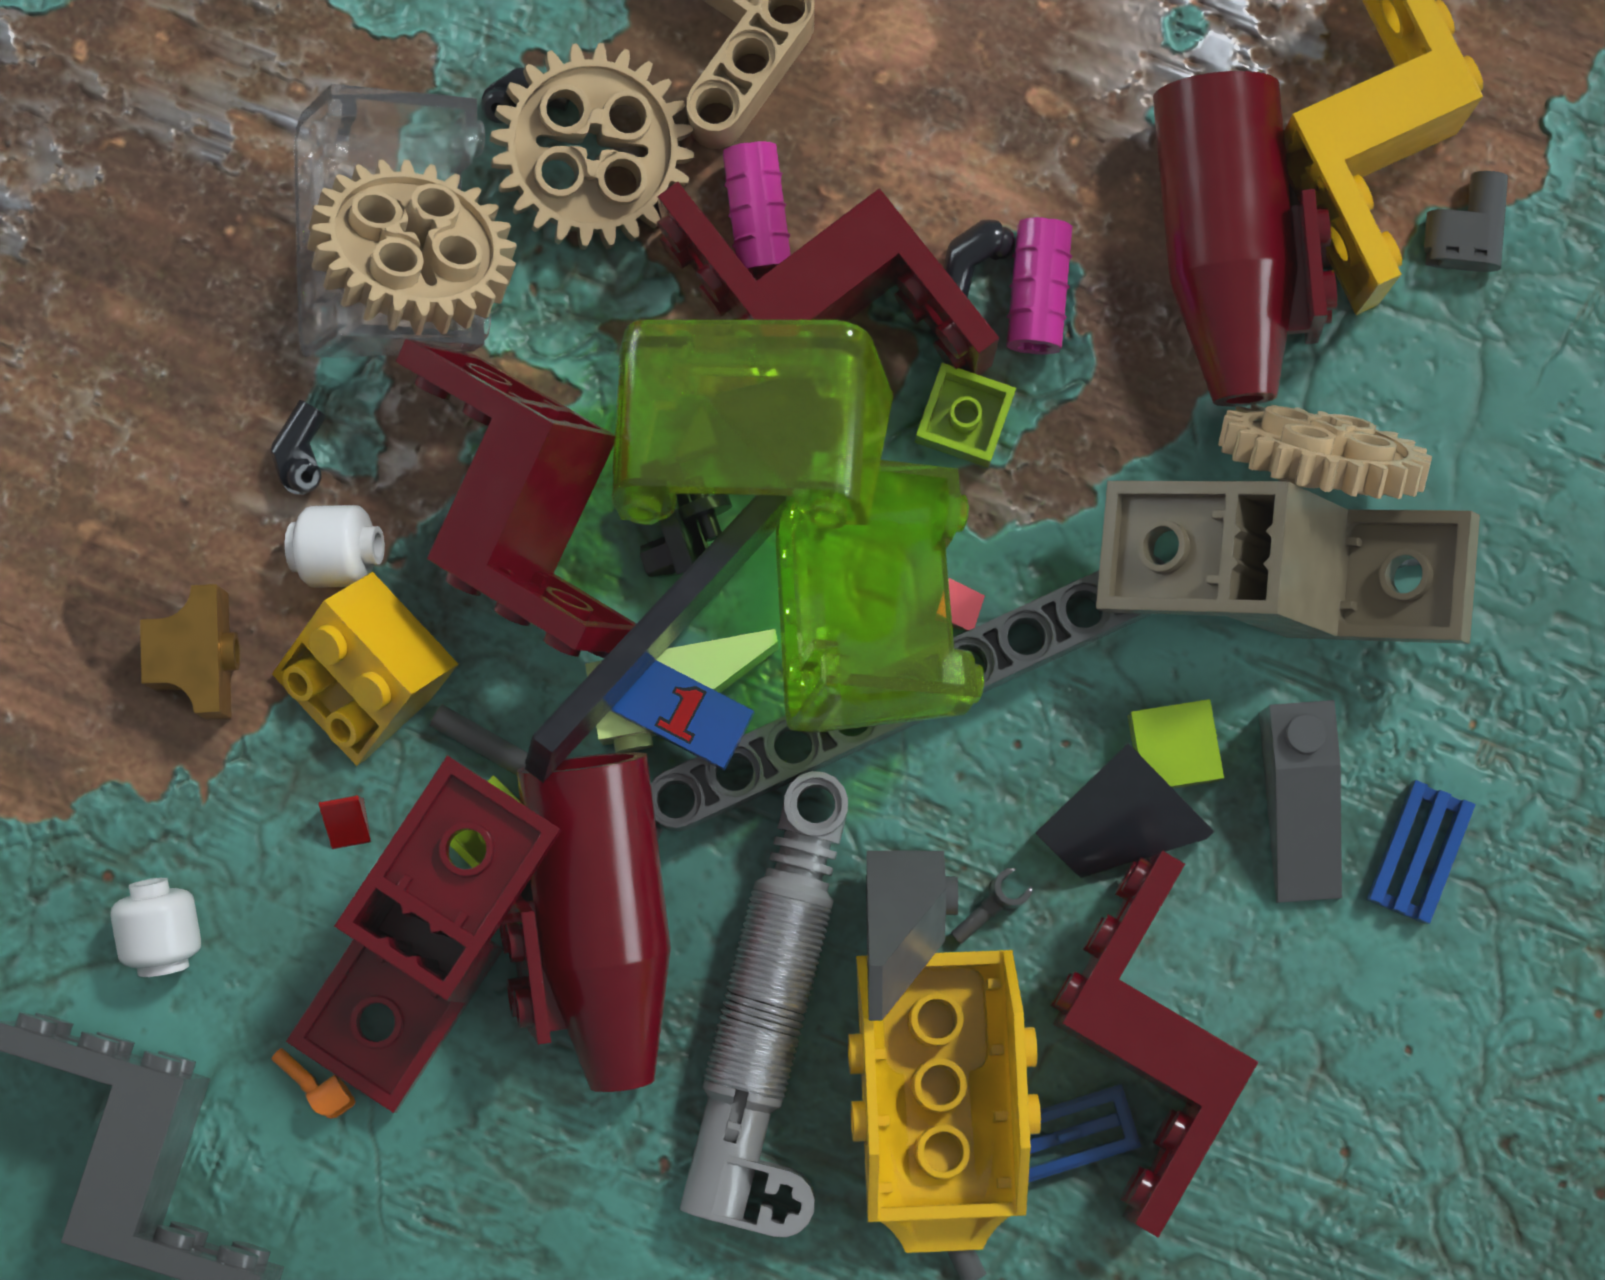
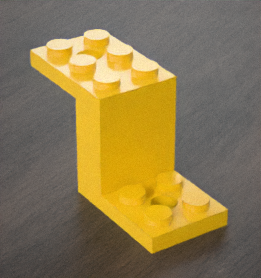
[1284,0,1483,315]

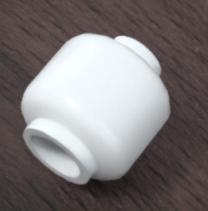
[285,505,385,587]
[111,878,201,977]

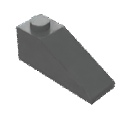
[1259,700,1342,903]
[866,851,958,1021]

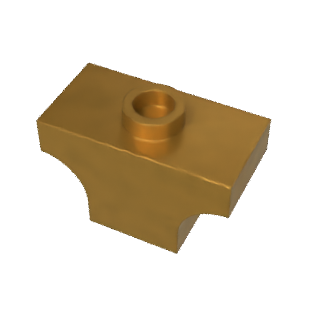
[140,584,240,720]

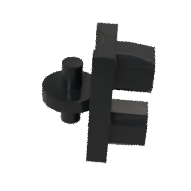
[620,460,732,578]

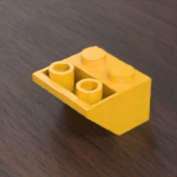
[272,572,458,766]

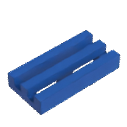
[1366,780,1476,924]
[1028,1084,1142,1183]

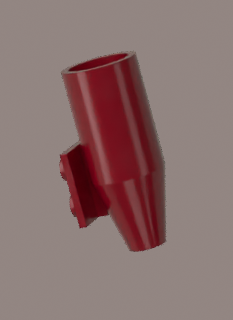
[1153,71,1337,407]
[499,752,671,1092]

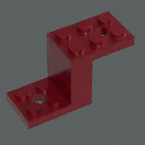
[656,181,999,375]
[395,339,637,658]
[286,755,562,1113]
[1050,850,1258,1238]

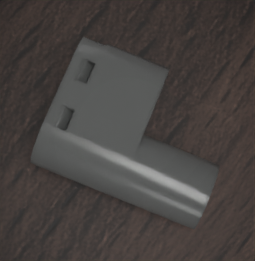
[1424,171,1508,272]

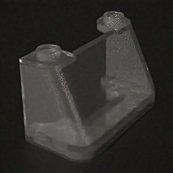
[294,84,491,358]

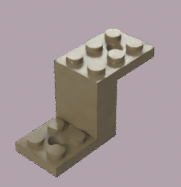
[1096,481,1480,644]

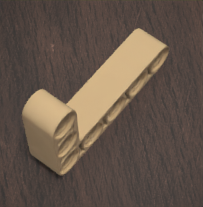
[687,0,814,149]

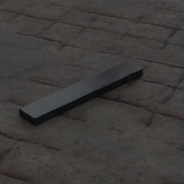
[525,485,787,783]

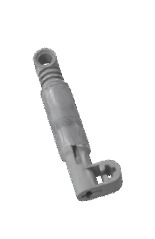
[679,771,848,1237]

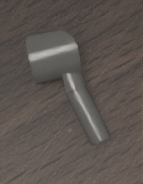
[951,868,1032,944]

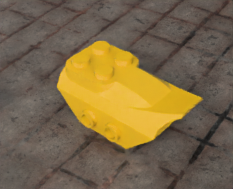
[848,950,1041,1253]

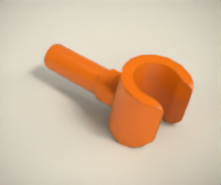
[271,1048,356,1119]

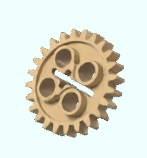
[490,43,694,250]
[307,159,516,335]
[1218,405,1432,499]

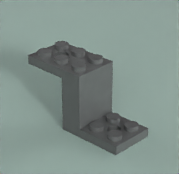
[0,1012,284,1280]

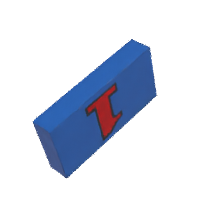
[610,660,755,771]

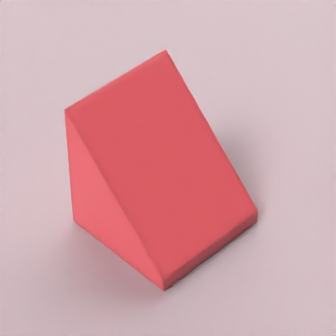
[935,578,985,631]

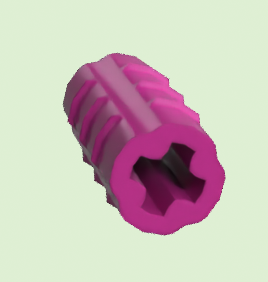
[723,141,791,278]
[1007,217,1073,355]

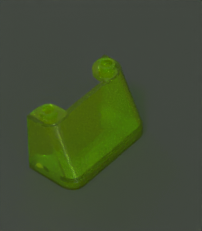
[611,320,893,529]
[776,451,984,733]

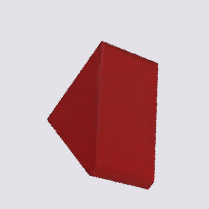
[319,795,371,849]

